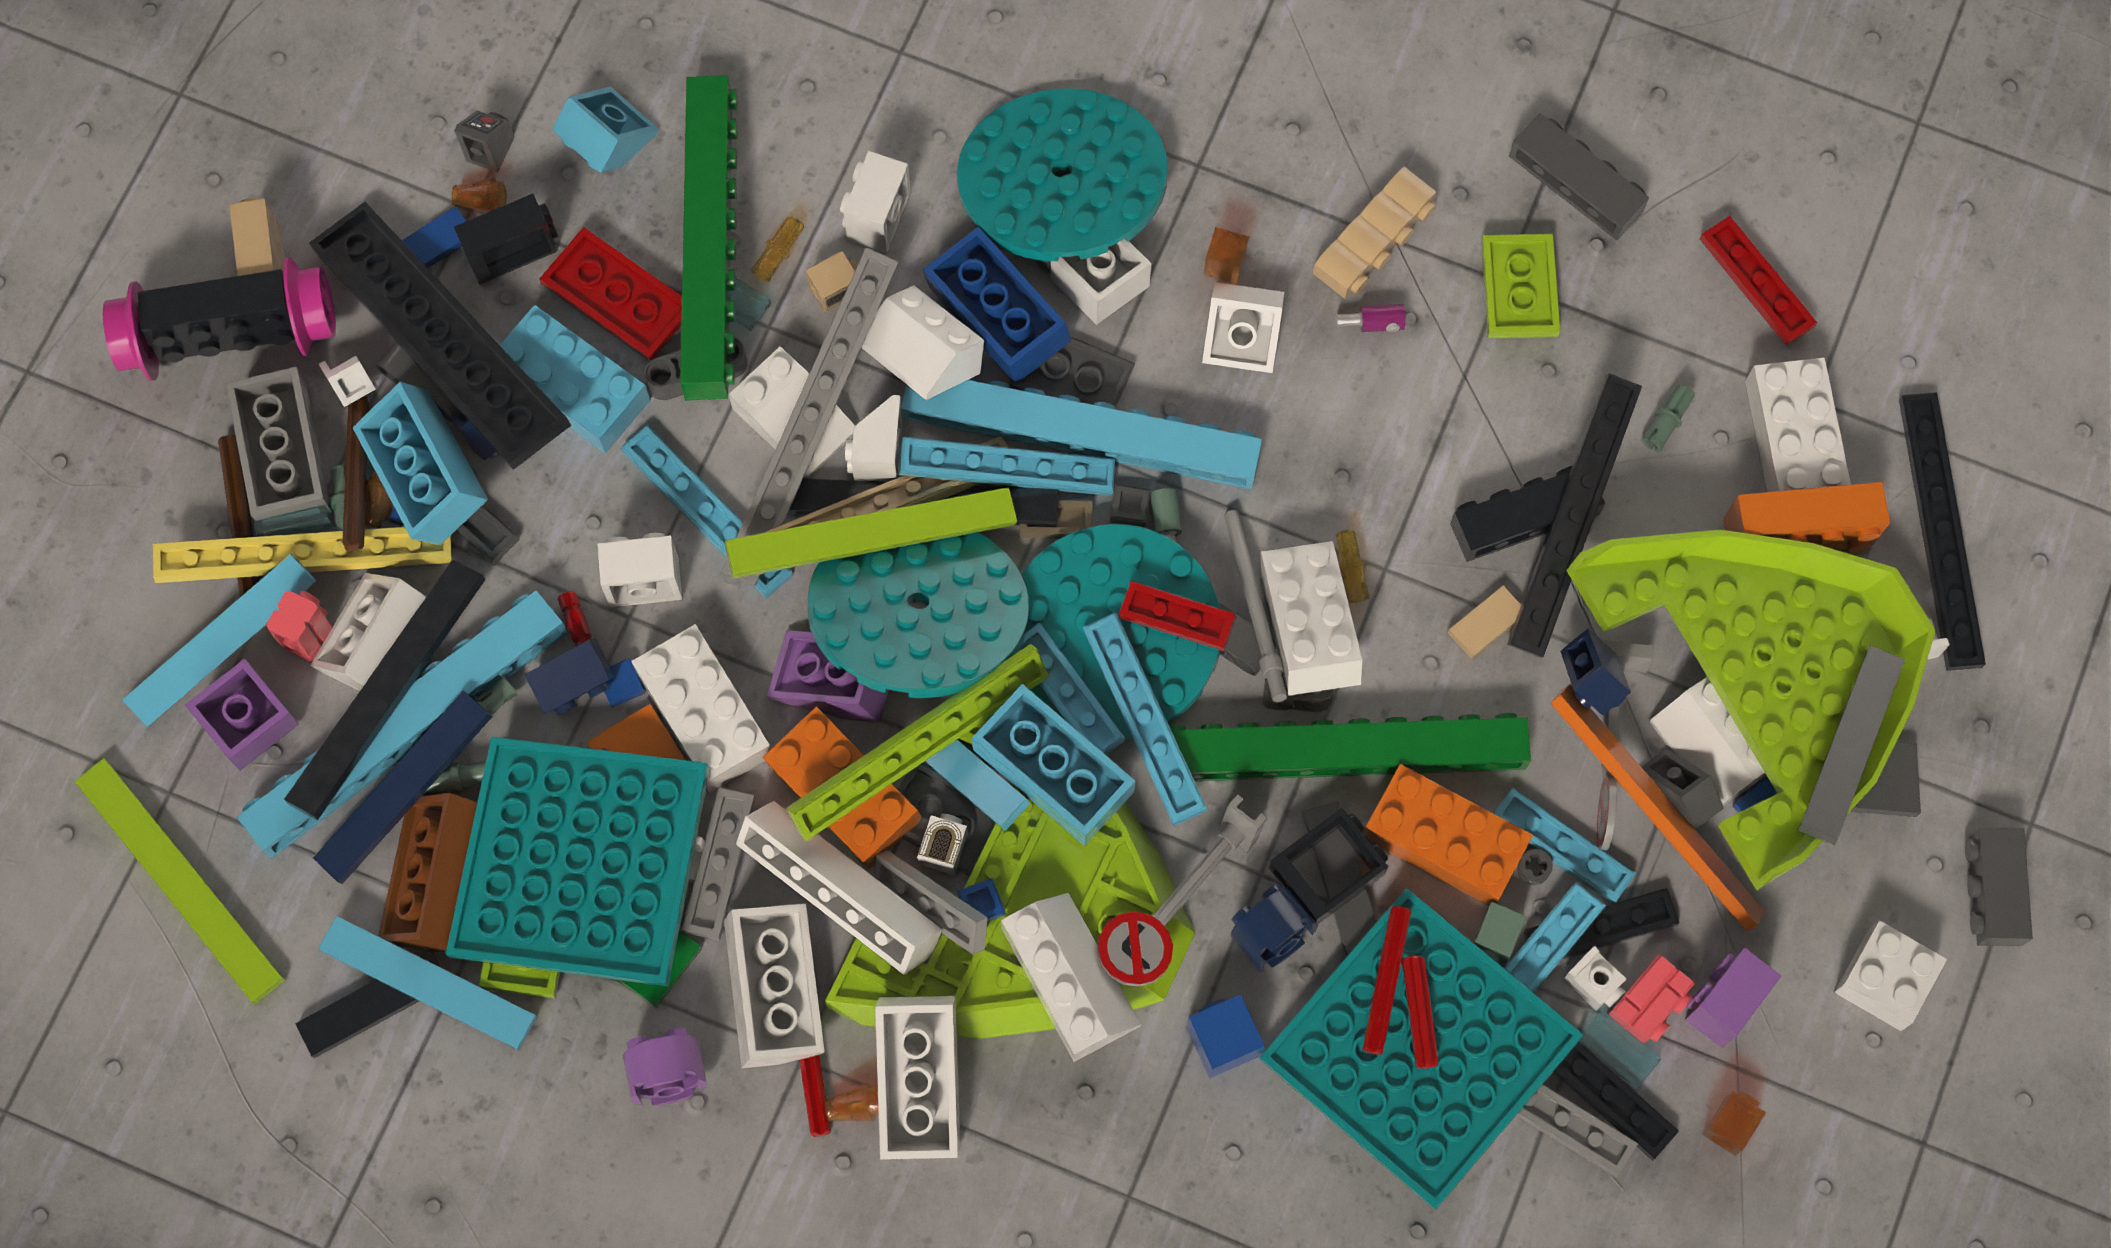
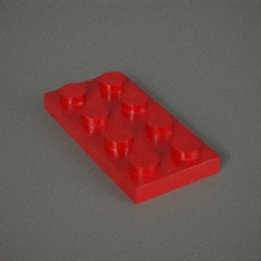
[539,227,682,362]

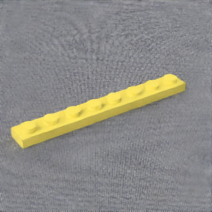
[153,527,452,583]

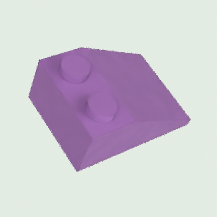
[766,630,889,722]

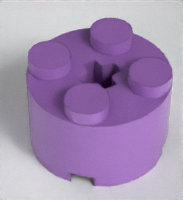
[623,1028,707,1105]

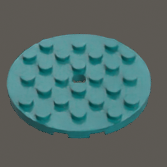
[957,88,1168,262]
[1021,524,1221,739]
[808,532,1029,698]

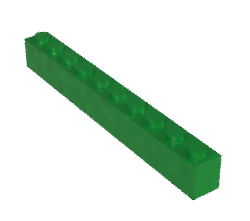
[680,75,738,401]
[1169,713,1531,782]

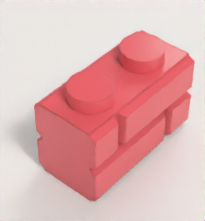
[266,591,332,663]
[1607,955,1694,1046]

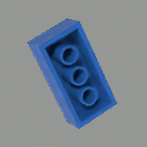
[923,227,1071,384]

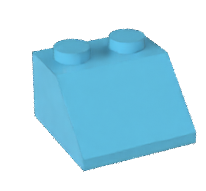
[552,87,659,173]

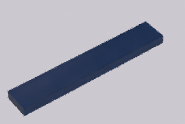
[313,691,493,884]

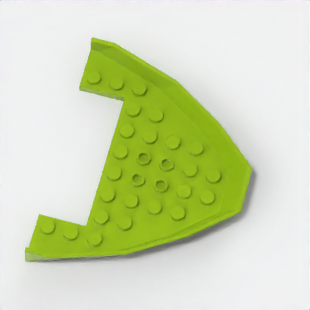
[1566,530,1936,891]
[825,716,1195,1039]

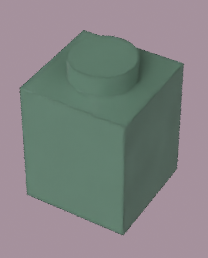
[1473,902,1527,964]

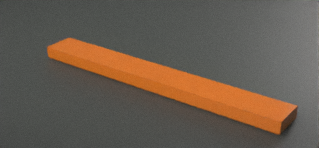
[1551,684,1765,931]

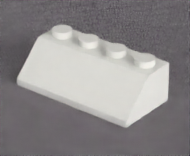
[1001,893,1141,1062]
[724,904,825,1068]

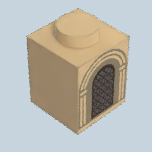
[805,251,858,312]

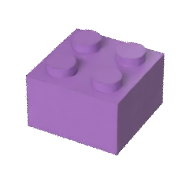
[185,658,299,770]
[1685,947,1781,1048]

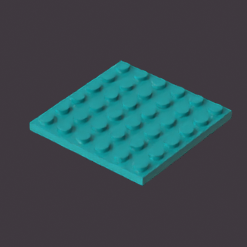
[446,737,710,986]
[1259,888,1584,1211]

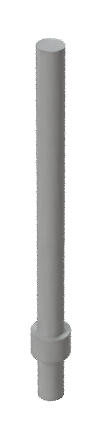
[1224,510,1287,702]

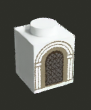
[917,814,968,876]

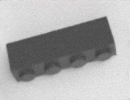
[1509,113,1649,241]

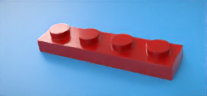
[1699,216,1818,346]

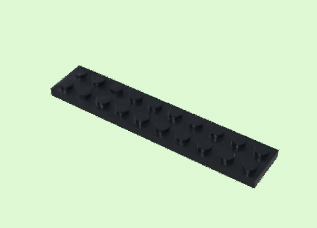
[309,202,571,470]

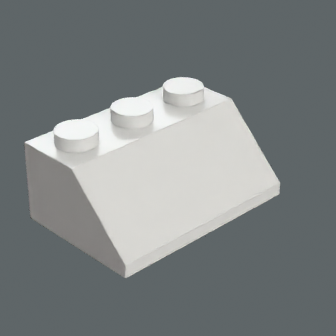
[861,285,984,400]
[310,573,426,691]
[1649,677,1767,805]

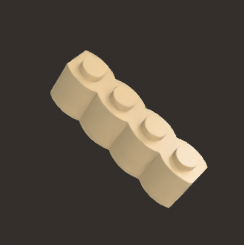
[1313,167,1437,299]

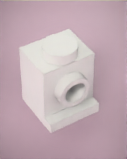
[1563,946,1626,1011]

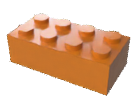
[1723,482,1890,553]
[762,706,922,870]
[1363,764,1533,906]

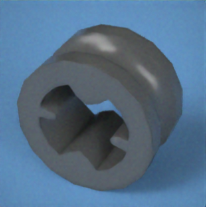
[1517,849,1553,886]

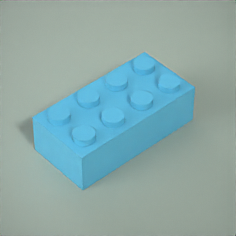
[500,305,650,454]
[353,382,488,545]
[972,684,1135,847]

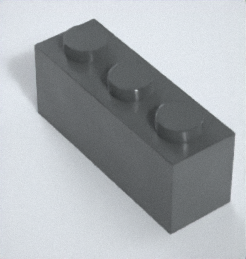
[1965,828,2033,946]

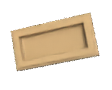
[1448,585,1521,660]

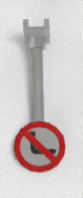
[1597,640,1654,851]
[1097,794,1267,987]

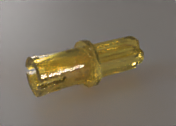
[750,216,804,283]
[1336,530,1370,603]

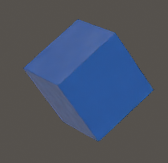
[1186,994,1265,1078]

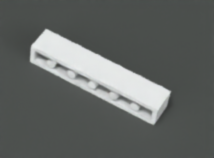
[736,801,942,974]

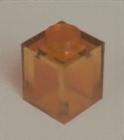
[1204,227,1249,285]
[1702,1091,1766,1156]

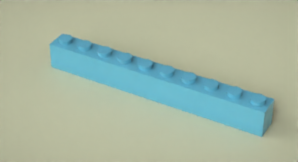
[901,378,1262,489]
[237,590,568,859]

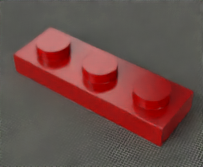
[1119,581,1236,651]

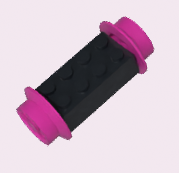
[102,257,336,381]

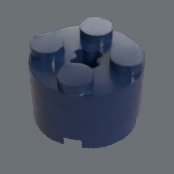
[1230,883,1318,972]

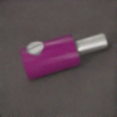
[1336,304,1405,332]

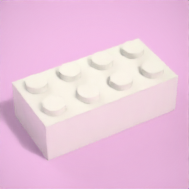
[1745,357,1851,492]
[1261,541,1362,696]
[631,624,771,794]
[875,996,960,1159]

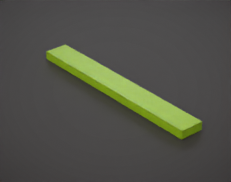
[724,487,1017,579]
[786,644,1050,841]
[74,758,285,1005]

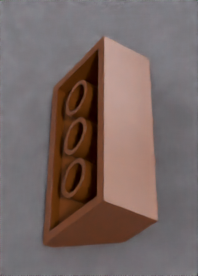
[378,793,477,952]

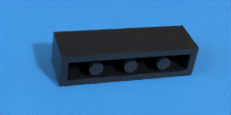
[1450,466,1605,562]

